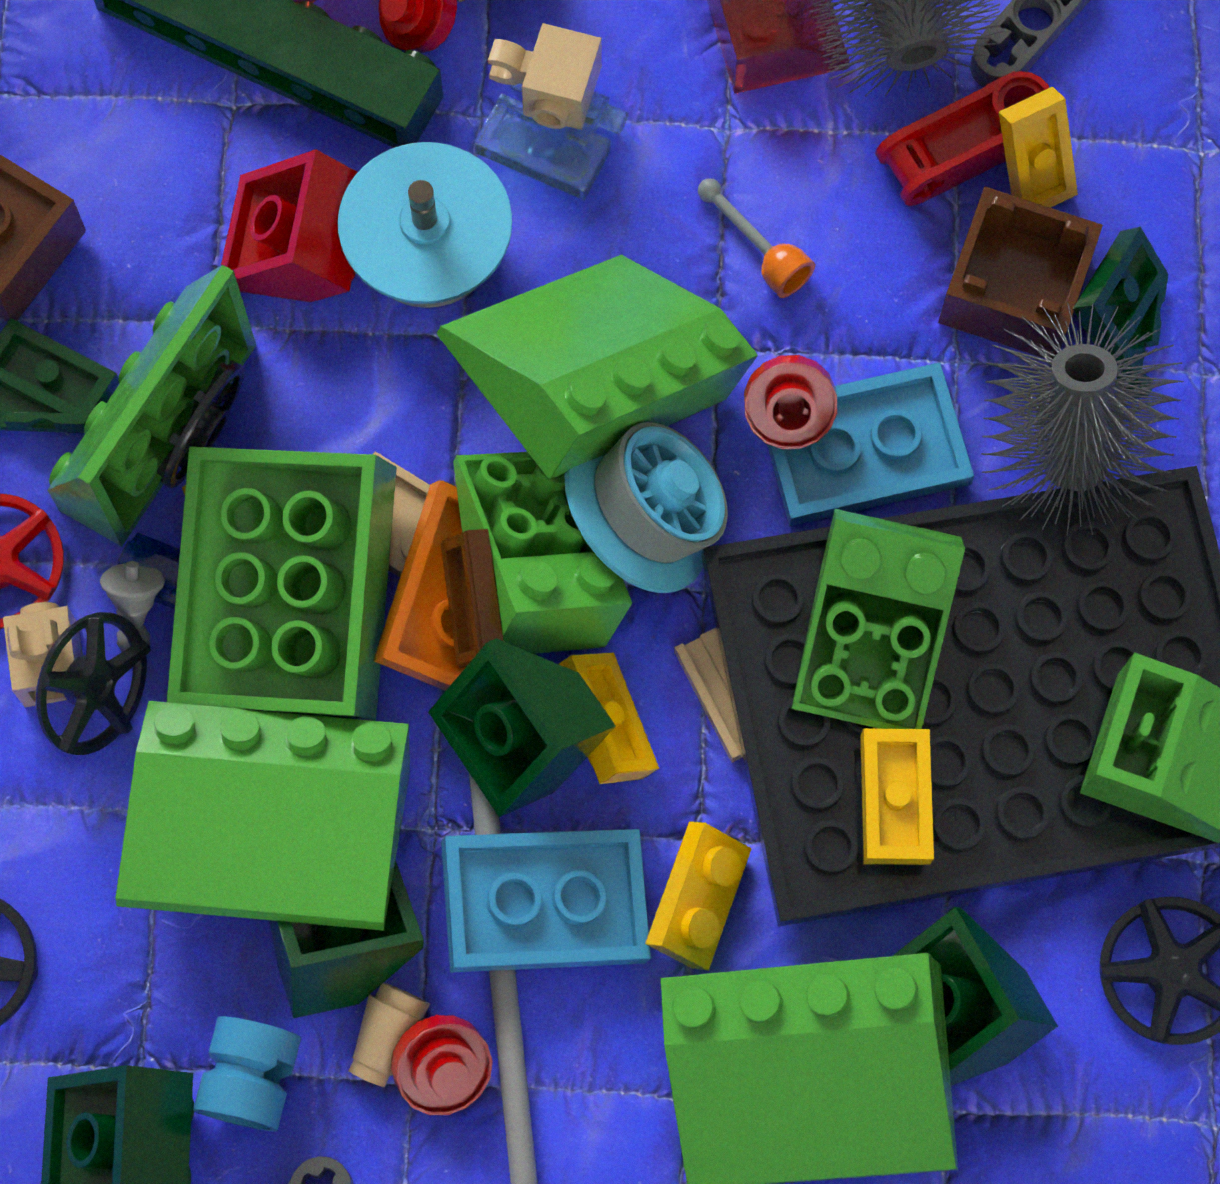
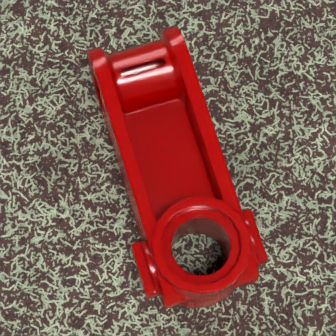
[875,71,1050,206]

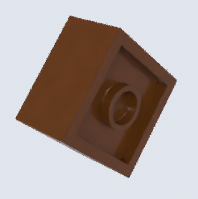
[0,155,86,322]
[938,186,1103,359]

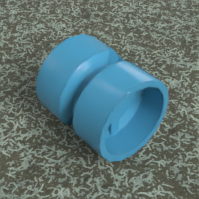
[193,1016,301,1131]

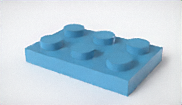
[767,362,974,526]
[441,829,651,973]

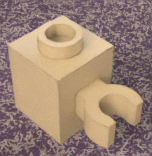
[488,23,602,130]
[3,602,83,708]

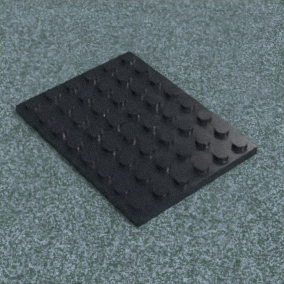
[701,466,1220,927]

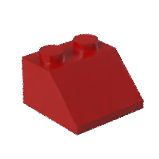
[221,149,358,302]

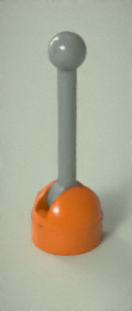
[697,178,815,298]

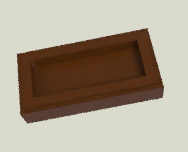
[441,529,503,668]

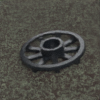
[156,360,245,488]

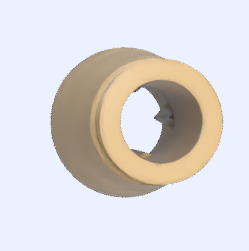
[348,982,430,1087]

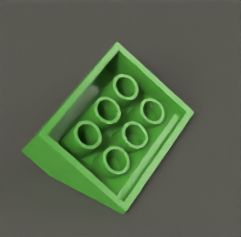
[436,255,758,480]
[47,265,257,547]
[167,447,397,721]
[115,701,410,931]
[661,953,958,1184]

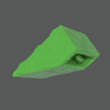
[453,452,632,654]
[792,509,965,729]
[1080,653,1220,843]

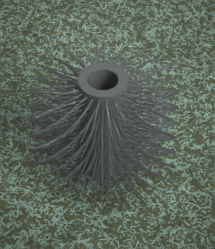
[809,0,1006,97]
[981,303,1184,535]

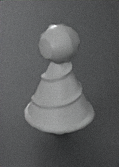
[100,561,165,652]

